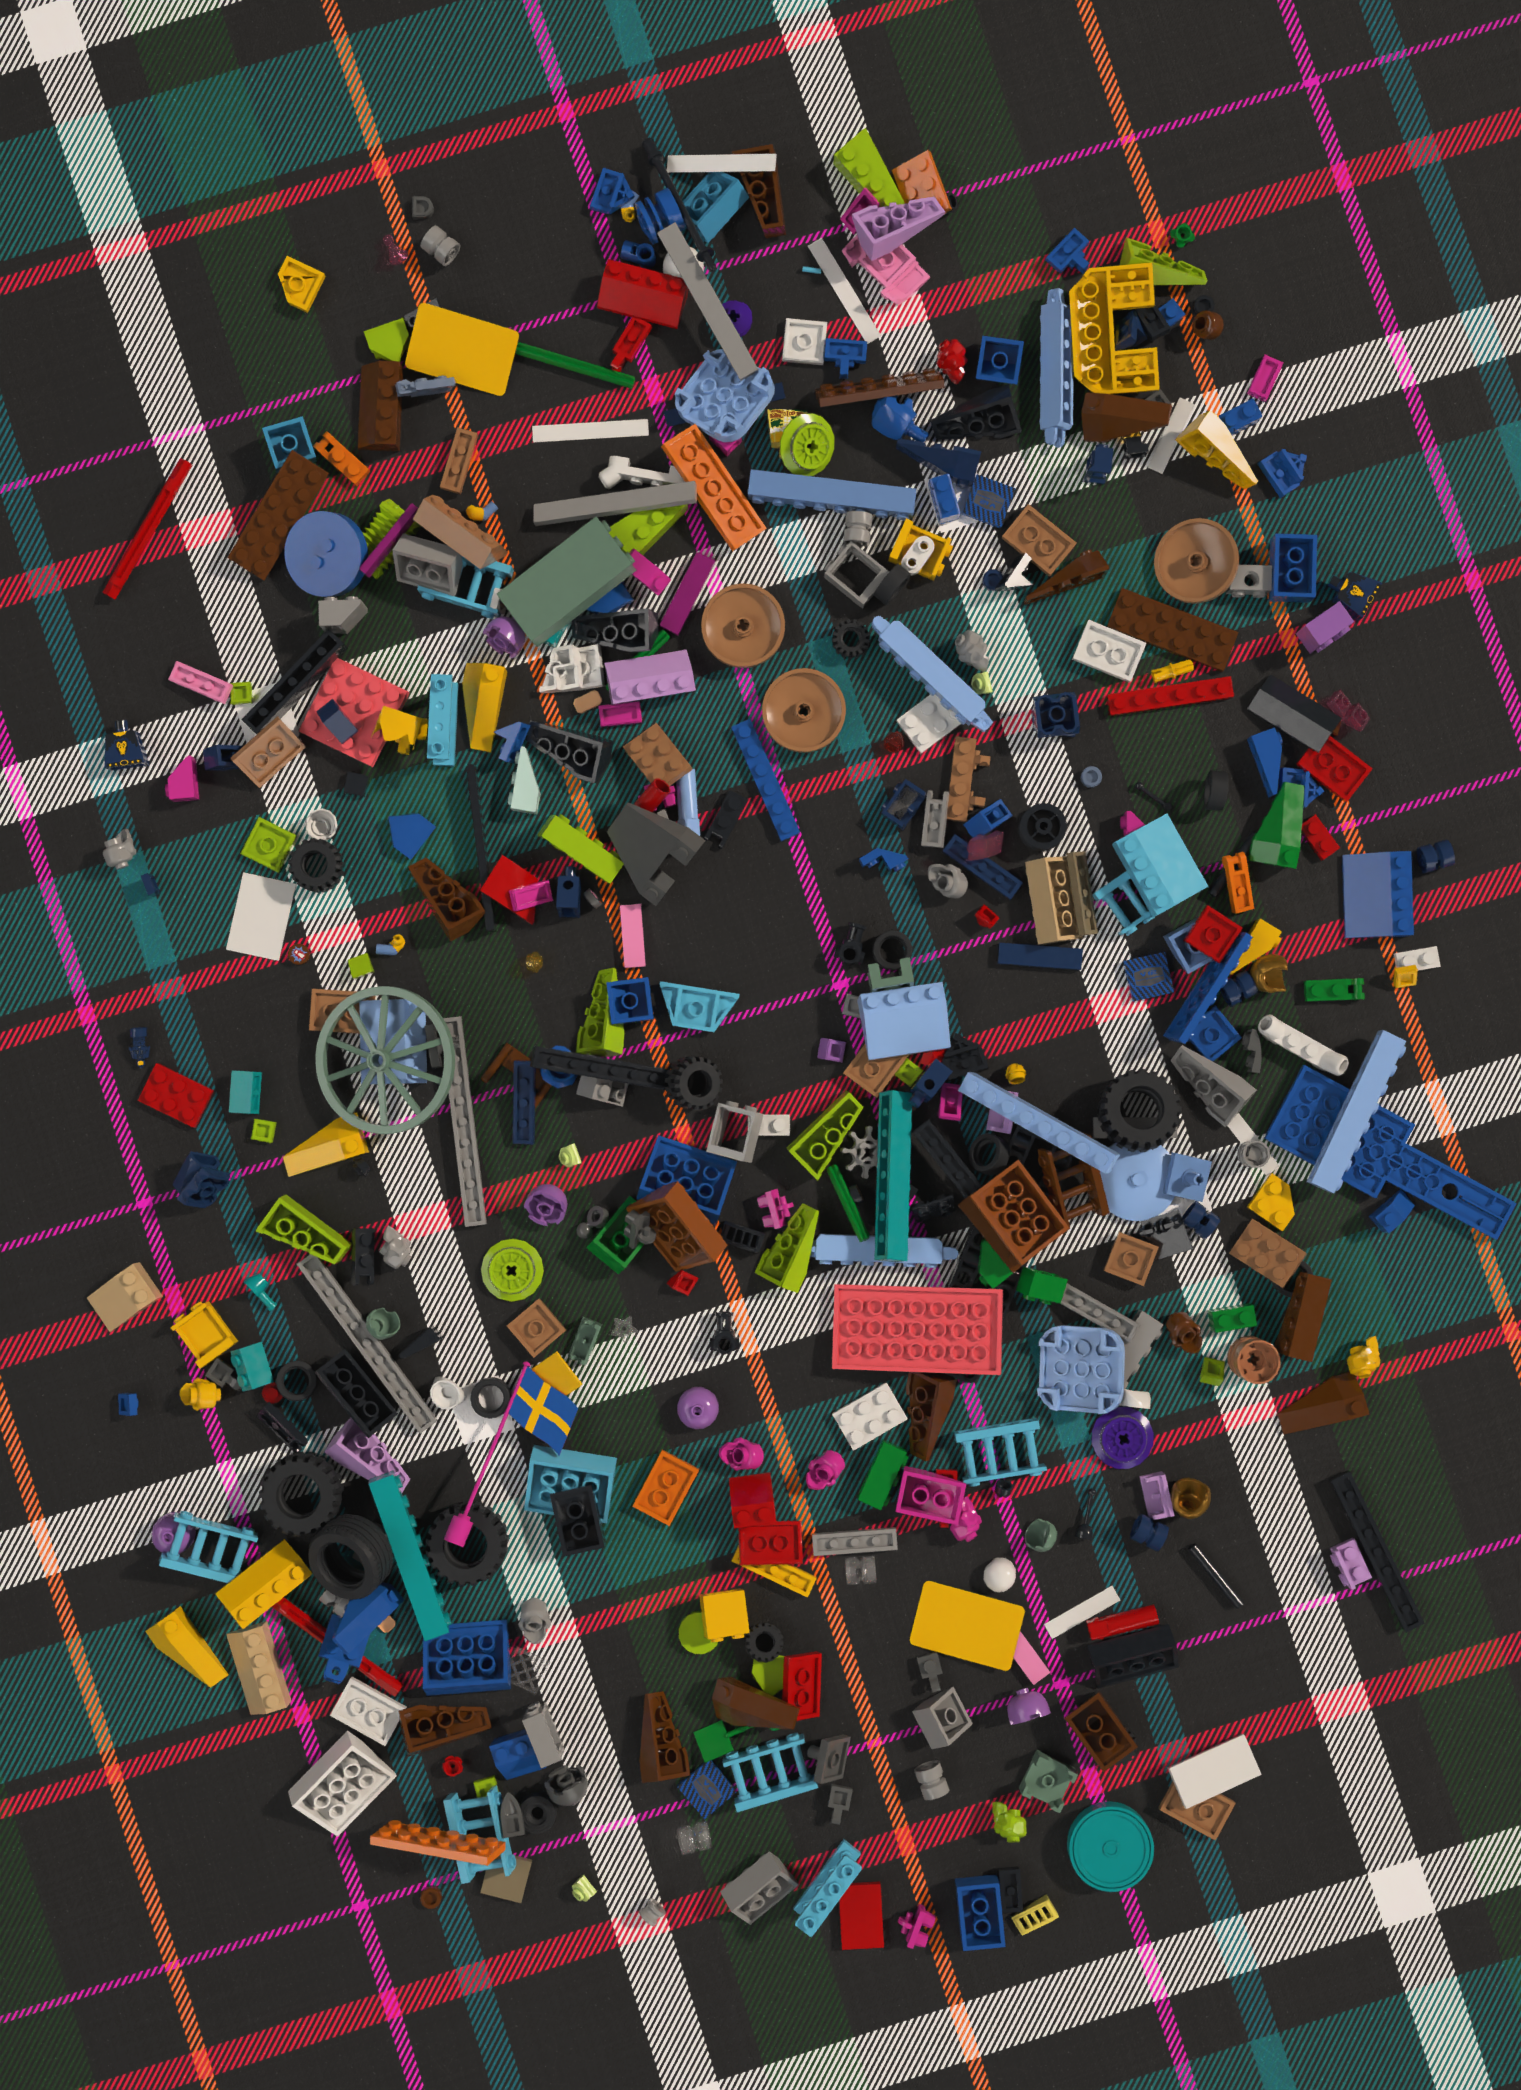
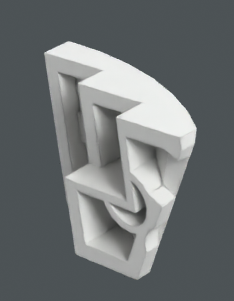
[539,644,605,693]

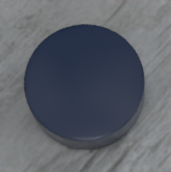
[982,569,1003,591]

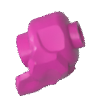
[719,1437,764,1471]
[806,1450,845,1490]
[950,1496,982,1542]

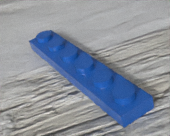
[731,719,800,842]

